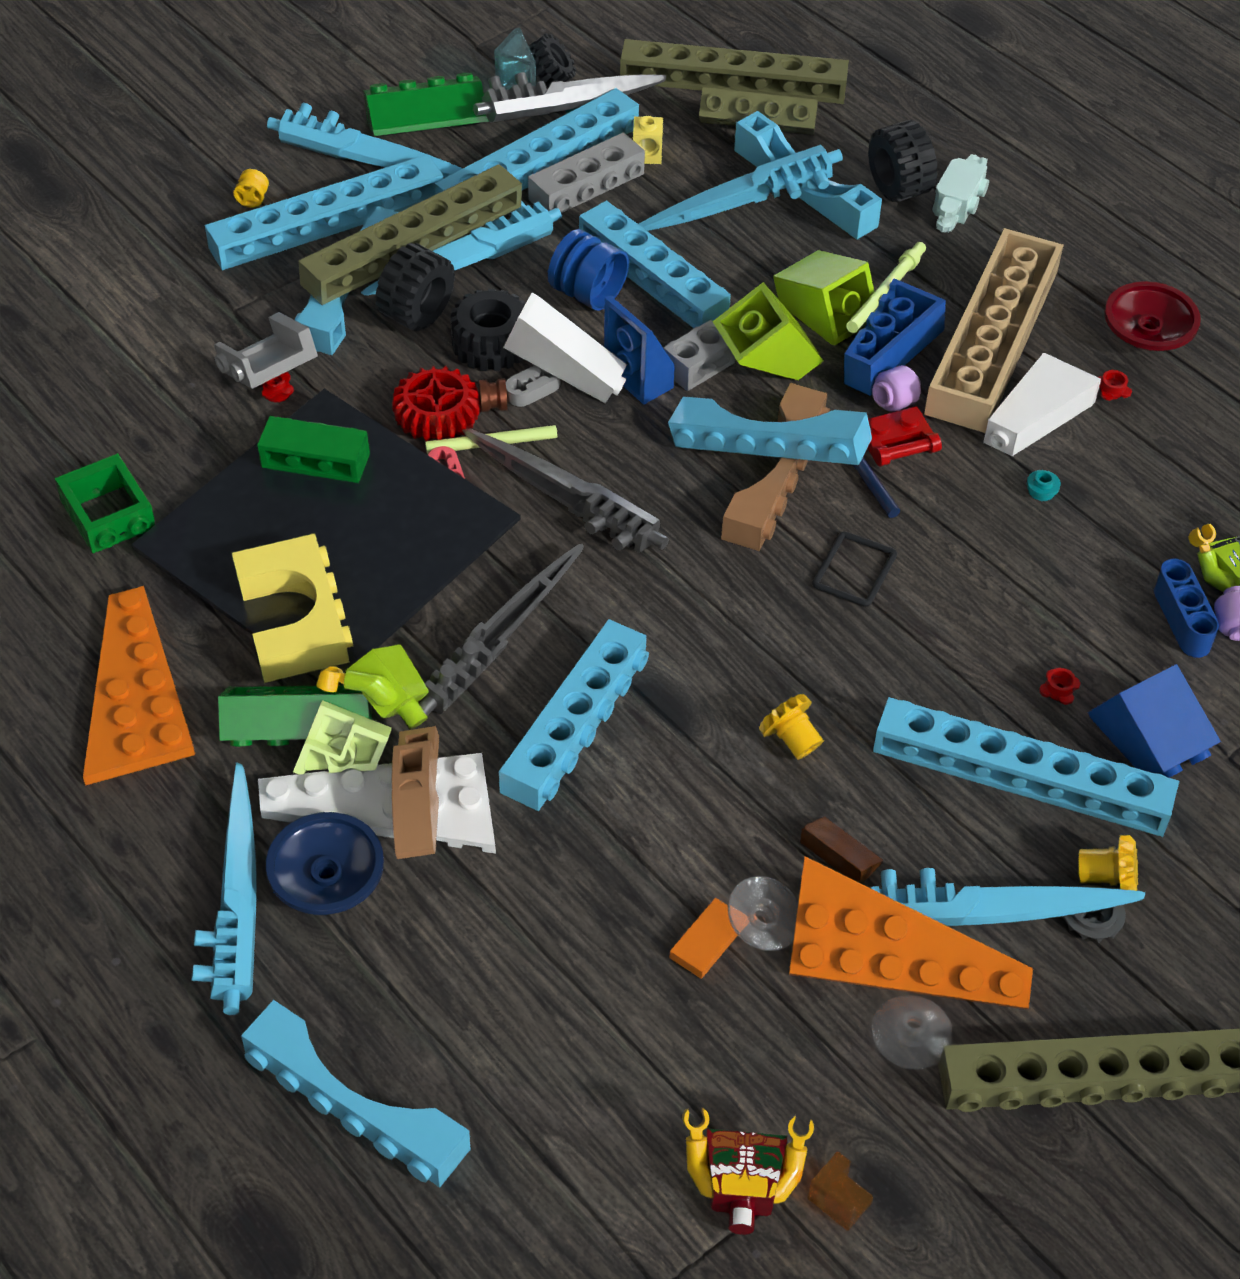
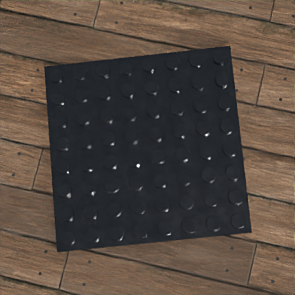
[131,388,521,681]

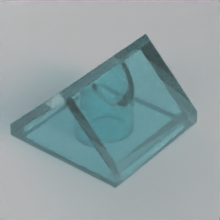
[494,28,536,90]

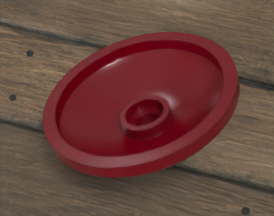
[1104,281,1201,351]

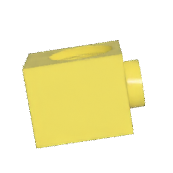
[633,116,663,164]

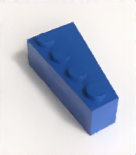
[844,278,946,396]

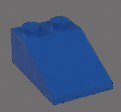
[604,295,675,404]

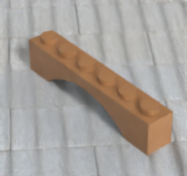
[721,383,830,551]

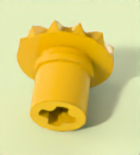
[759,694,824,760]
[1079,835,1138,891]

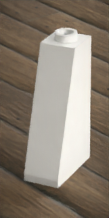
[503,293,627,404]
[983,353,1101,456]

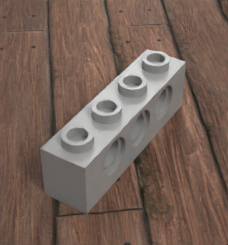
[528,132,645,213]

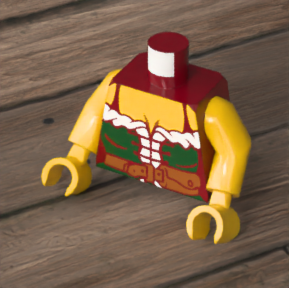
[682,1108,814,1235]

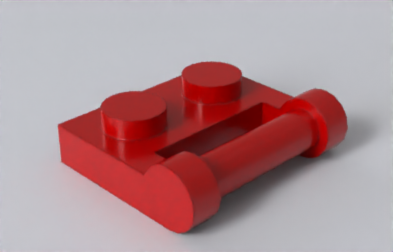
[867,406,942,467]

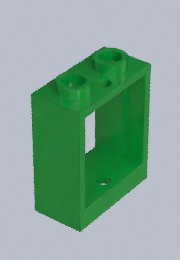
[55,453,155,554]

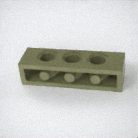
[699,87,818,135]

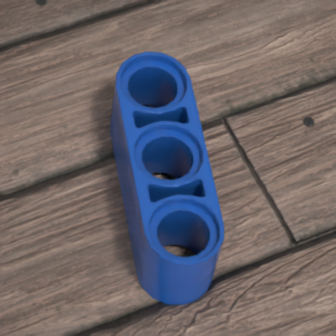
[1154,559,1219,658]

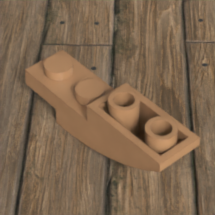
[392,726,439,859]

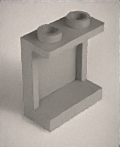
[214,312,318,389]

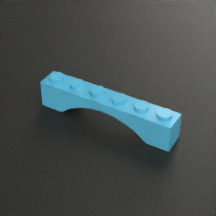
[734,111,882,239]
[295,206,399,355]
[668,397,872,465]
[241,1000,471,1188]

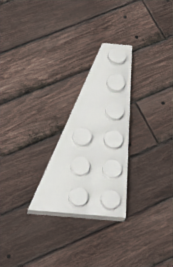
[258,753,496,854]

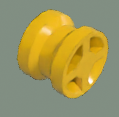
[234,169,269,208]

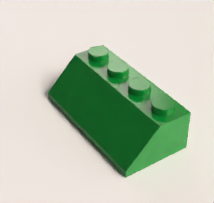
[363,73,489,136]
[218,685,373,747]

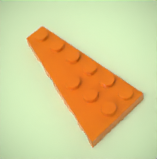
[83,586,195,786]
[789,856,1033,1010]

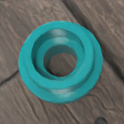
[1026,470,1061,501]

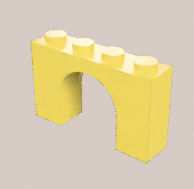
[232,534,353,683]

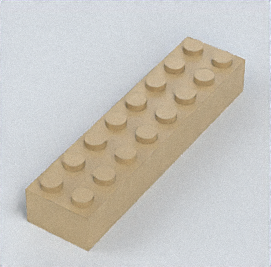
[924,228,1064,433]

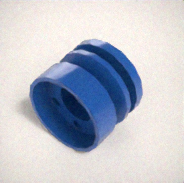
[548,229,629,311]

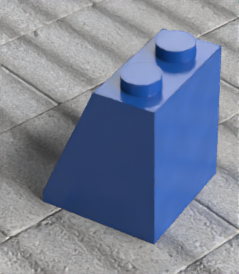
[1087,664,1221,778]

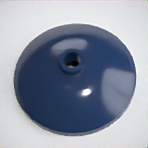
[266,812,384,915]

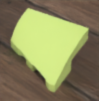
[293,700,392,775]

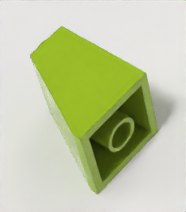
[773,250,878,345]
[712,282,824,380]

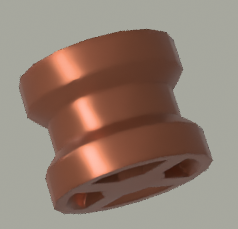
[479,378,507,412]

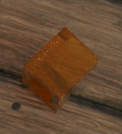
[808,1151,873,1231]

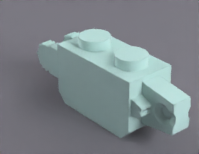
[932,154,989,233]

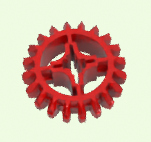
[392,365,481,441]

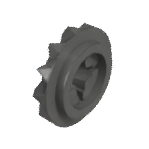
[1062,885,1126,943]

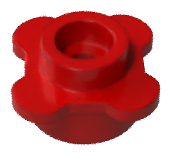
[1098,370,1132,401]
[261,372,294,402]
[1039,668,1081,705]

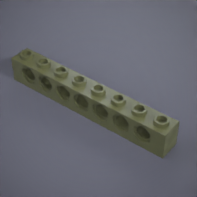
[620,39,849,104]
[299,164,522,305]
[938,1029,1240,1112]

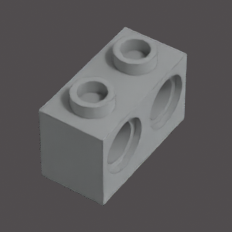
[663,320,735,392]

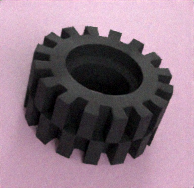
[525,33,576,88]

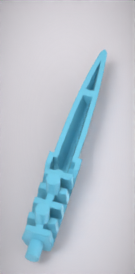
[267,103,463,178]
[639,145,843,231]
[361,200,562,296]
[191,762,257,1015]
[871,868,1145,926]

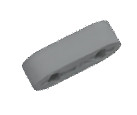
[506,365,561,407]

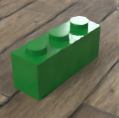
[257,416,370,483]

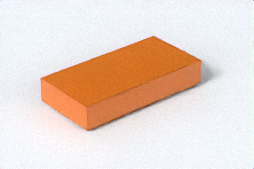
[669,897,747,979]

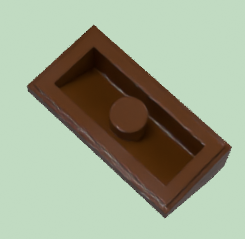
[800,816,883,884]

